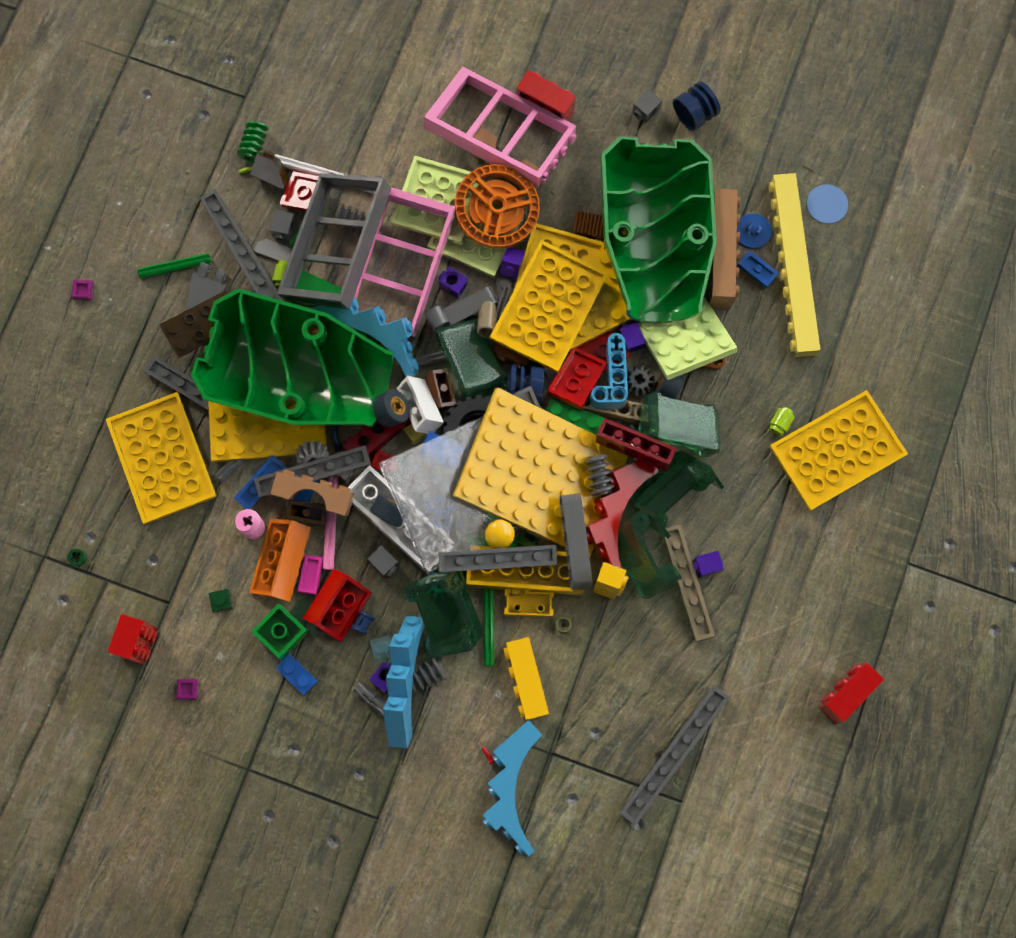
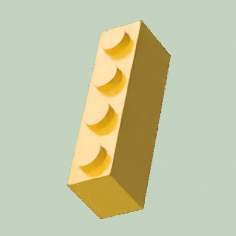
[593,562,628,600]
[503,637,549,721]

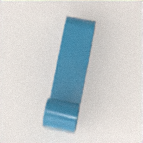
[590,333,628,409]

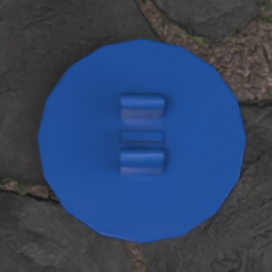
[737,213,772,249]

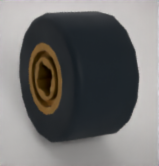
[652,373,685,405]
[373,390,410,427]
[370,494,409,527]

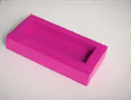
[297,554,324,596]

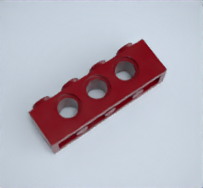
[343,417,411,458]
[595,418,677,472]

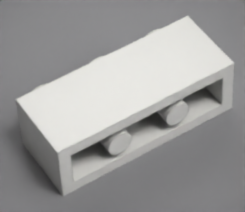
[397,376,444,434]

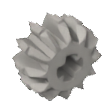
[296,439,329,465]

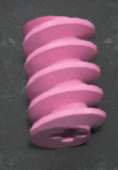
[235,509,265,540]

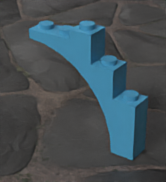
[311,298,419,377]
[383,616,425,748]
[483,720,542,856]

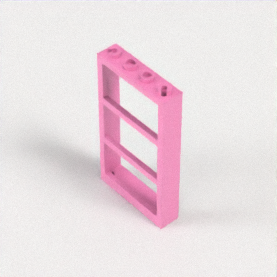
[424,67,577,188]
[354,187,455,339]

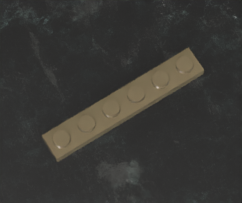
[662,524,715,642]

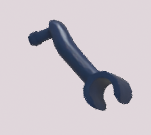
[332,425,342,452]

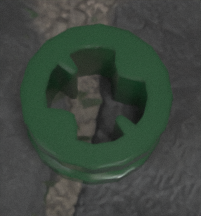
[67,549,87,567]

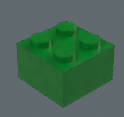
[251,603,309,661]

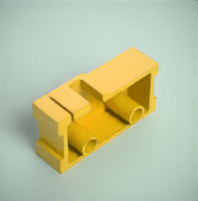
[504,589,554,617]

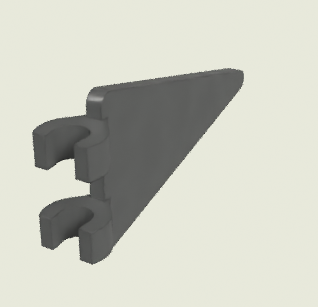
[185,262,228,311]

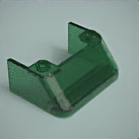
[628,451,724,538]

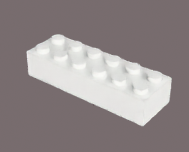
[348,465,455,575]

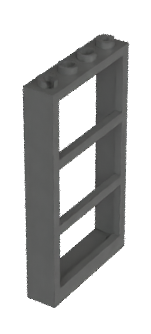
[277,172,391,310]

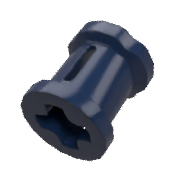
[351,610,375,635]

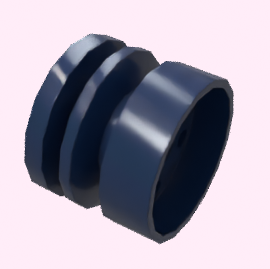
[672,81,721,131]
[507,365,544,407]

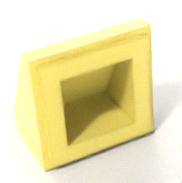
[403,424,428,445]

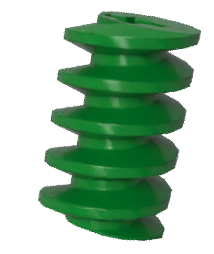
[237,121,269,163]

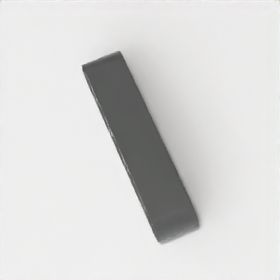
[560,494,592,590]

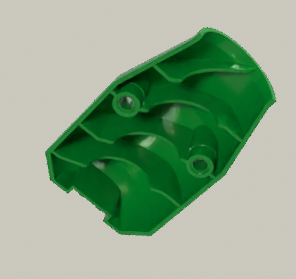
[600,136,717,323]
[191,288,394,427]

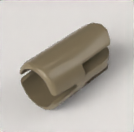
[477,301,497,338]

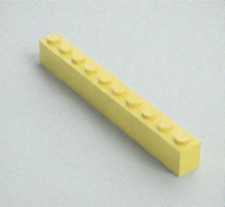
[769,173,820,357]

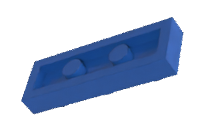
[234,455,287,509]

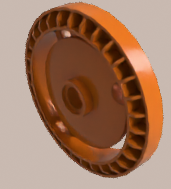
[454,164,540,249]

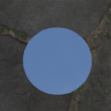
[807,184,848,223]

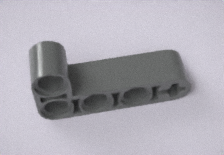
[426,287,499,336]

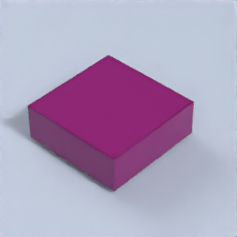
[72,280,94,300]
[176,679,198,700]

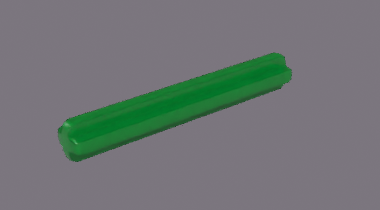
[137,253,211,279]
[483,589,494,667]

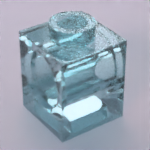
[370,635,391,662]

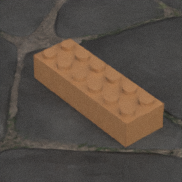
[708,189,741,309]

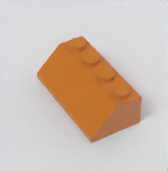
[249,519,311,602]

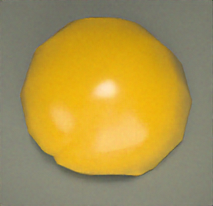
[485,519,515,549]

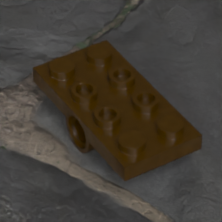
[159,290,229,359]

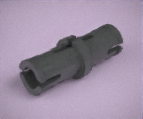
[353,681,386,716]

